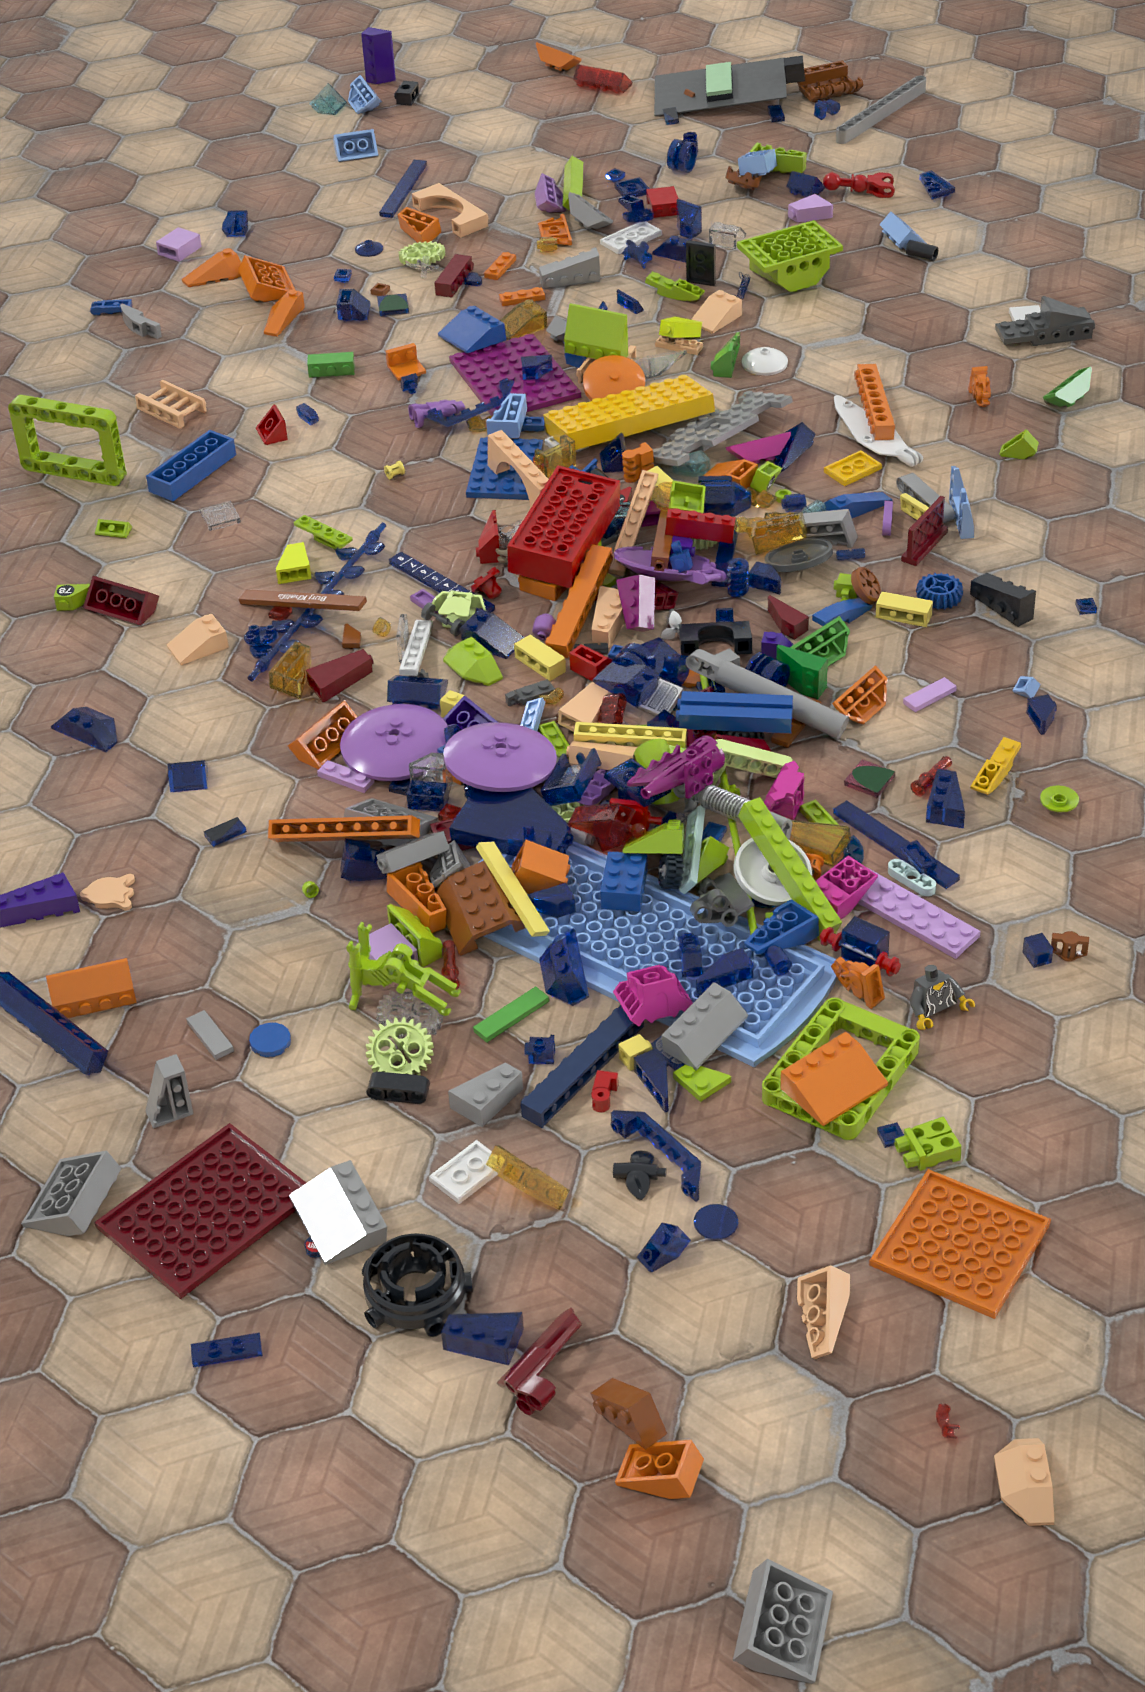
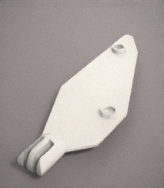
[834,395,923,467]

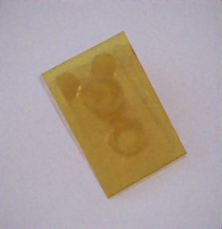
[500,299,548,340]

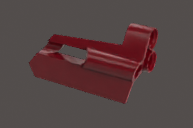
[497,1307,582,1415]

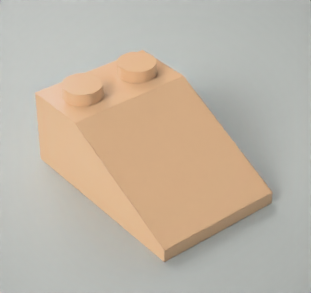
[691,290,742,334]
[166,614,229,665]

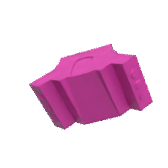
[764,761,805,823]
[613,965,693,1026]

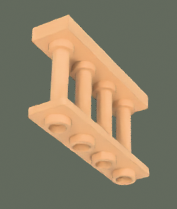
[135,380,207,429]

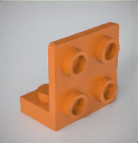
[385,343,426,381]

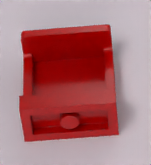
[646,186,680,218]

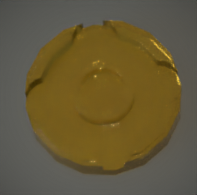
[652,482,672,511]

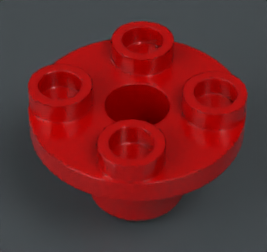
[470,567,502,599]

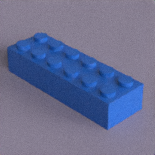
[146,430,236,501]

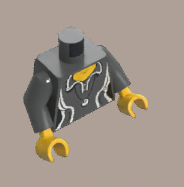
[909,965,975,1030]

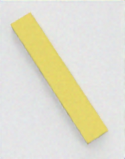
[476,842,550,937]

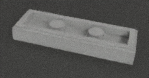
[186,1010,234,1060]

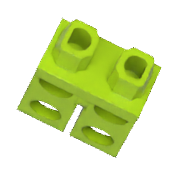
[894,1116,962,1171]

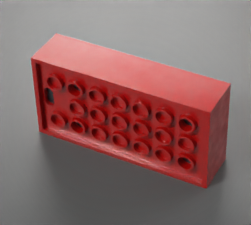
[507,465,620,588]

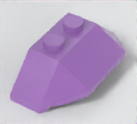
[535,173,566,213]

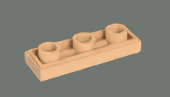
[655,335,703,355]

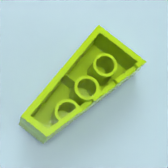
[750,142,807,175]

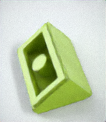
[95,519,132,538]

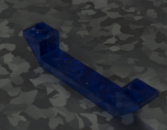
[424,378,514,427]
[610,1110,701,1202]

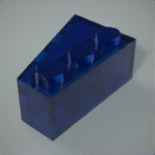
[926,769,965,828]
[441,1312,524,1366]

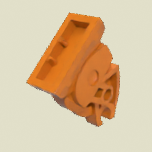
[968,366,991,407]
[831,956,885,1009]

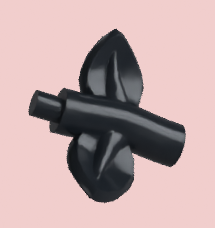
[613,1150,667,1200]

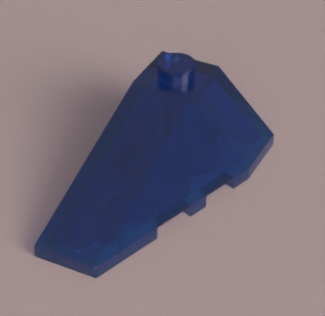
[774,422,816,473]

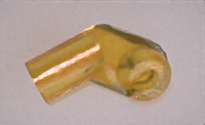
[539,688,564,704]

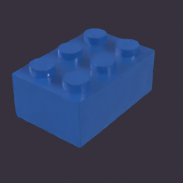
[600,851,648,912]

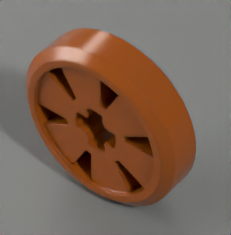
[851,567,881,604]

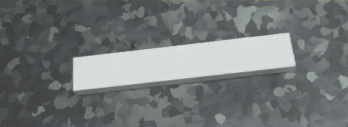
[399,620,433,676]

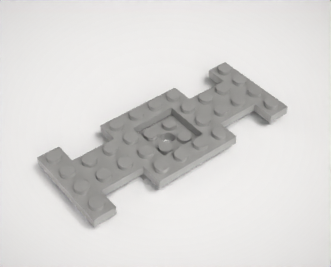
[653,391,793,466]

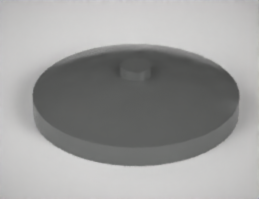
[765,539,833,572]

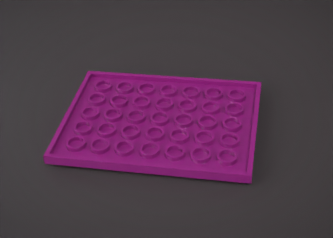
[449,334,582,417]

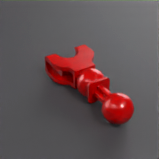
[823,172,895,198]

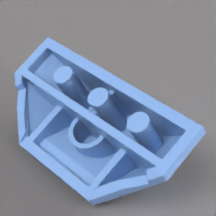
[348,75,382,114]

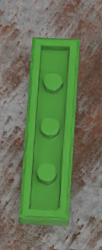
[473,986,549,1043]

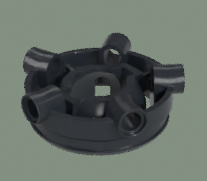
[362,1233,473,1337]

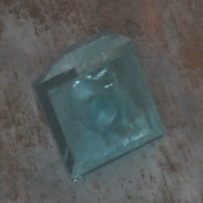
[309,83,347,115]

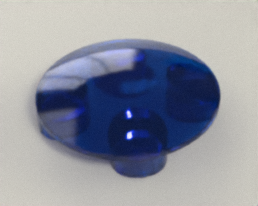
[244,625,279,646]

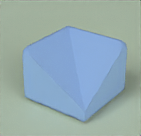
[1012,676,1041,699]

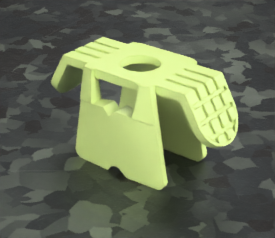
[432,591,487,630]

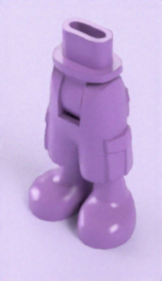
[408,399,465,428]

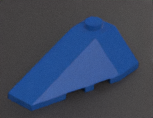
[819,492,892,519]
[744,899,819,954]

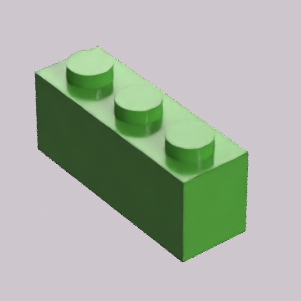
[307,352,355,378]

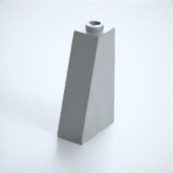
[376,831,450,874]

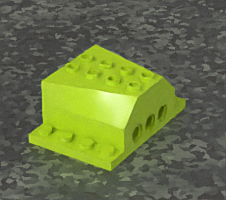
[737,220,843,292]

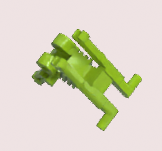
[346,922,461,1016]

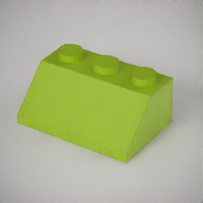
[387,904,443,967]

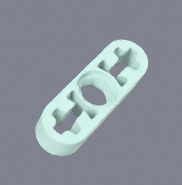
[888,859,936,897]

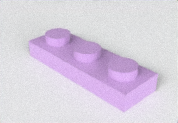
[317,760,374,793]

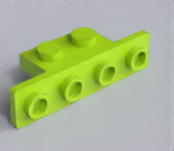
[294,515,353,551]

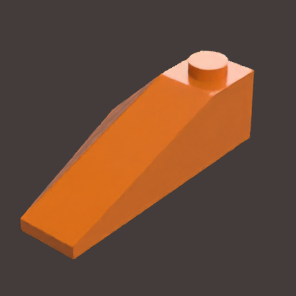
[264,289,305,337]

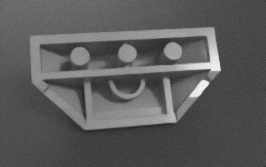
[568,192,613,230]
[429,840,470,889]

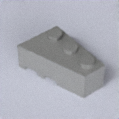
[796,509,858,548]
[145,1054,193,1129]

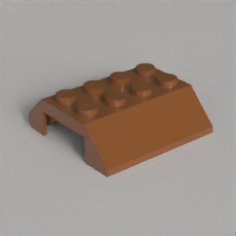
[797,60,864,102]
[436,861,526,956]

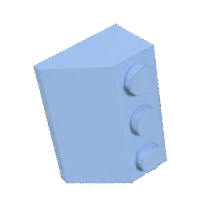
[333,129,378,162]
[880,212,927,250]

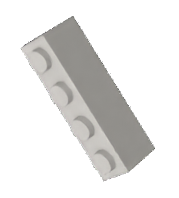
[661,982,748,1070]

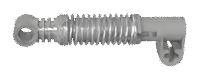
[673,784,792,840]

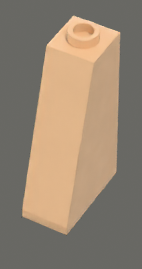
[558,677,612,732]
[566,741,638,774]

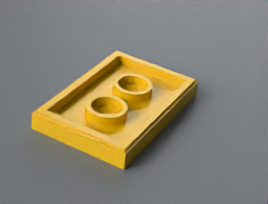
[824,450,882,487]

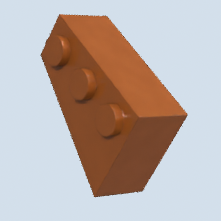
[591,1378,668,1450]

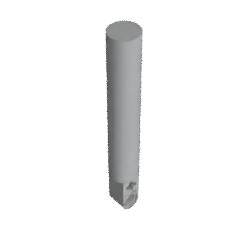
[686,649,849,739]

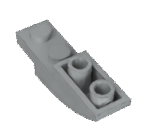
[120,303,162,339]

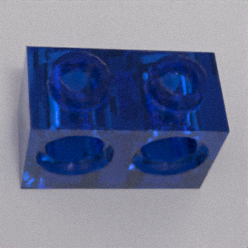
[406,780,449,812]

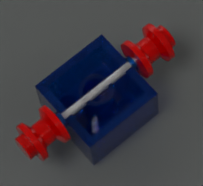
[819,916,901,977]

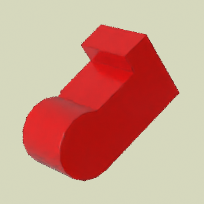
[591,1070,619,1113]

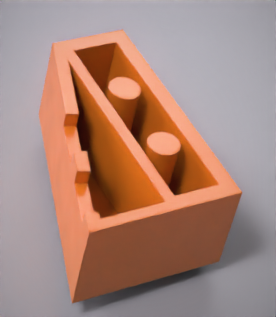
[397,207,441,243]

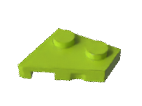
[673,1064,731,1102]

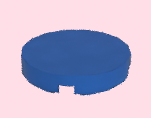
[249,1022,291,1057]

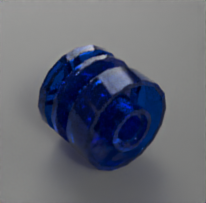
[745,652,790,687]

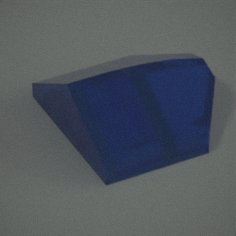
[222,210,248,237]

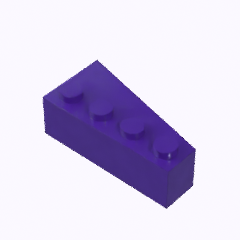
[0,872,80,928]

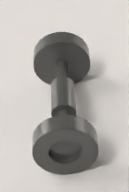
[421,602,465,636]

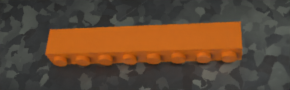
[545,544,613,658]
[268,815,420,842]

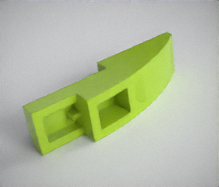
[645,271,705,301]

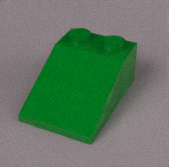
[776,644,828,699]

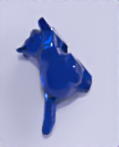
[622,240,653,269]

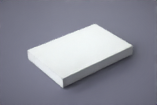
[429,1140,507,1204]

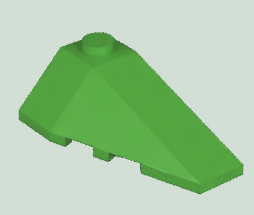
[711,332,740,378]

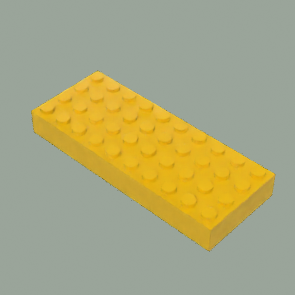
[543,375,715,452]

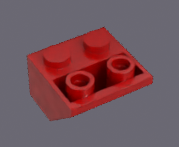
[569,644,620,681]

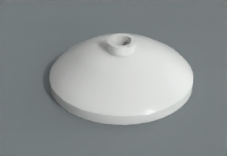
[742,347,788,376]

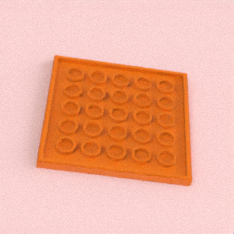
[869,1169,1051,1319]

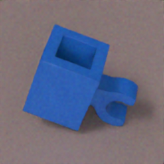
[669,540,693,573]

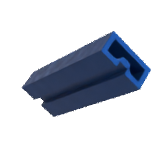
[676,691,793,733]

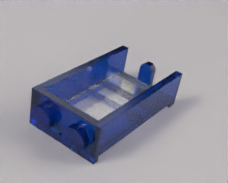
[541,748,602,807]

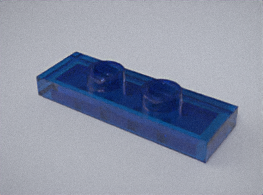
[191,1332,263,1367]

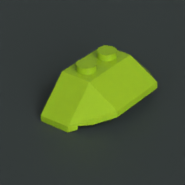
[443,637,503,686]

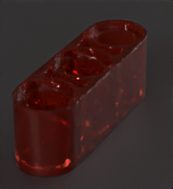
[597,693,627,725]

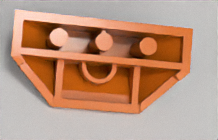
[536,42,582,71]
[832,665,888,725]

